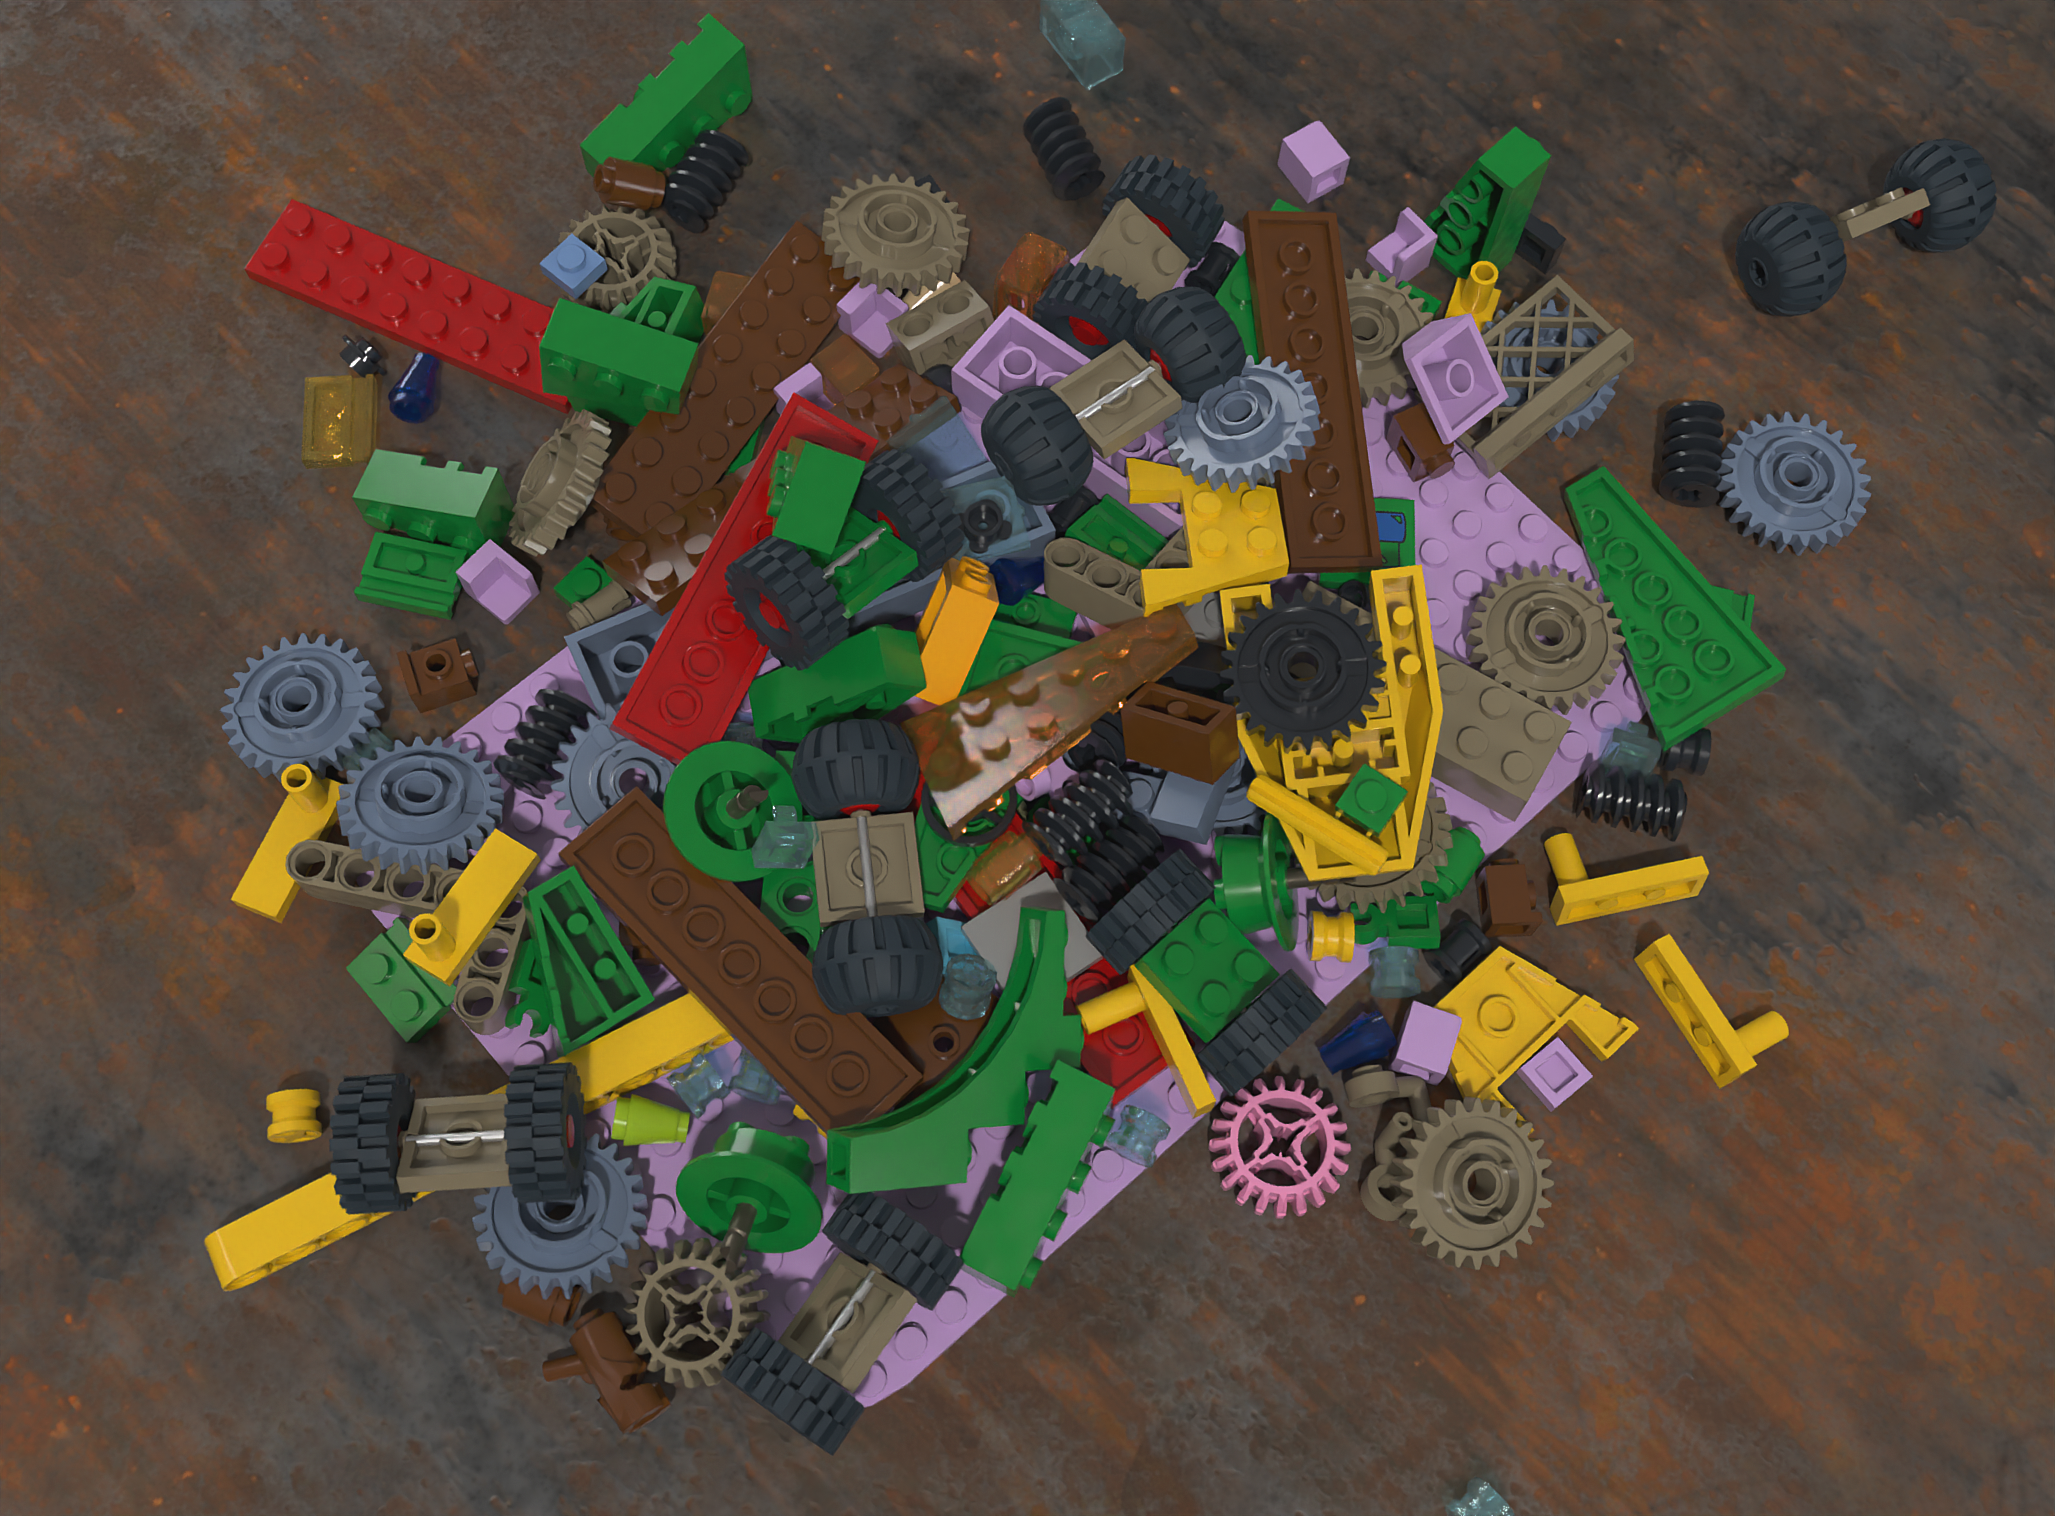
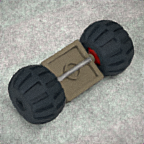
[1735,138,1997,317]
[981,286,1246,506]
[792,719,943,1018]

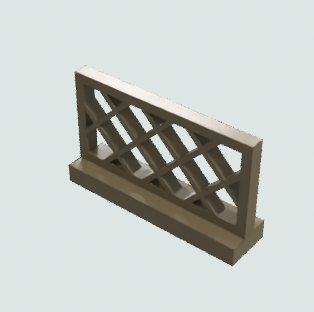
[1414,275,1634,479]

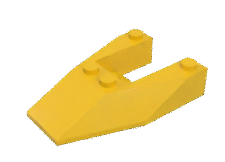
[1220,564,1443,882]

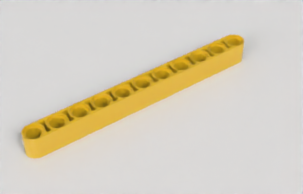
[204,993,734,1291]

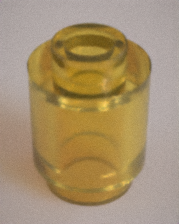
[966,831,1042,906]

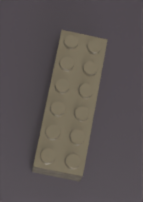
[1288,581,1572,822]

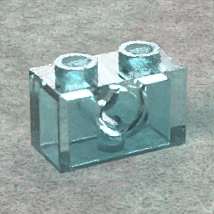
[1039,0,1125,90]

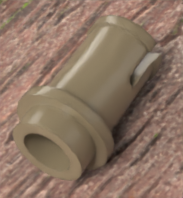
[566,580,632,632]

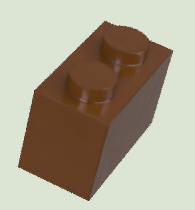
[1120,681,1240,785]

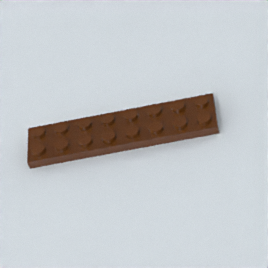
[1242,210,1383,574]
[589,220,860,538]
[602,363,961,616]
[558,786,923,1135]

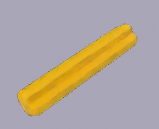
[1246,774,1388,875]

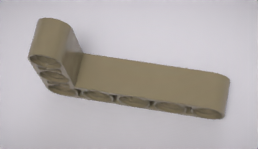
[1044,477,1274,641]
[285,840,531,1035]

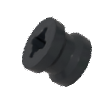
[1659,728,1712,776]

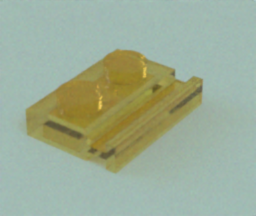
[301,374,378,469]

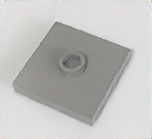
[961,872,1103,992]

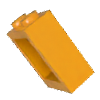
[915,556,999,710]

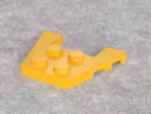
[1125,458,1289,617]
[1433,946,1639,1136]

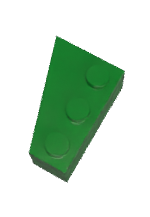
[566,277,710,427]
[539,298,699,415]
[766,436,866,555]
[352,449,516,557]
[748,624,927,743]
[522,865,655,1058]

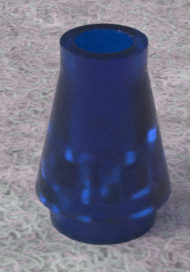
[388,353,440,424]
[988,556,1044,606]
[1317,1009,1398,1075]

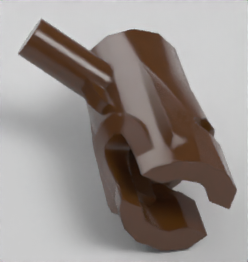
[542,1308,672,1434]

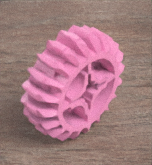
[1208,1076,1351,1219]

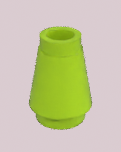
[611,1094,690,1146]

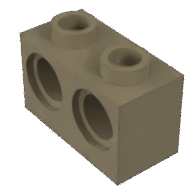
[886,280,994,375]

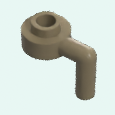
[1344,1065,1432,1123]
[1360,1112,1413,1221]

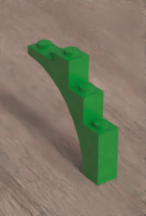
[826,906,1084,1194]

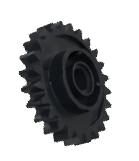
[1220,589,1387,755]

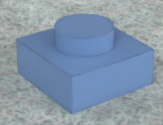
[539,234,608,299]

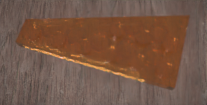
[900,604,1198,841]

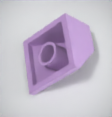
[1402,313,1509,444]

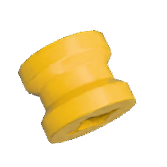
[1307,910,1355,963]
[266,1089,322,1143]

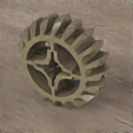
[554,204,677,314]
[624,1237,771,1388]

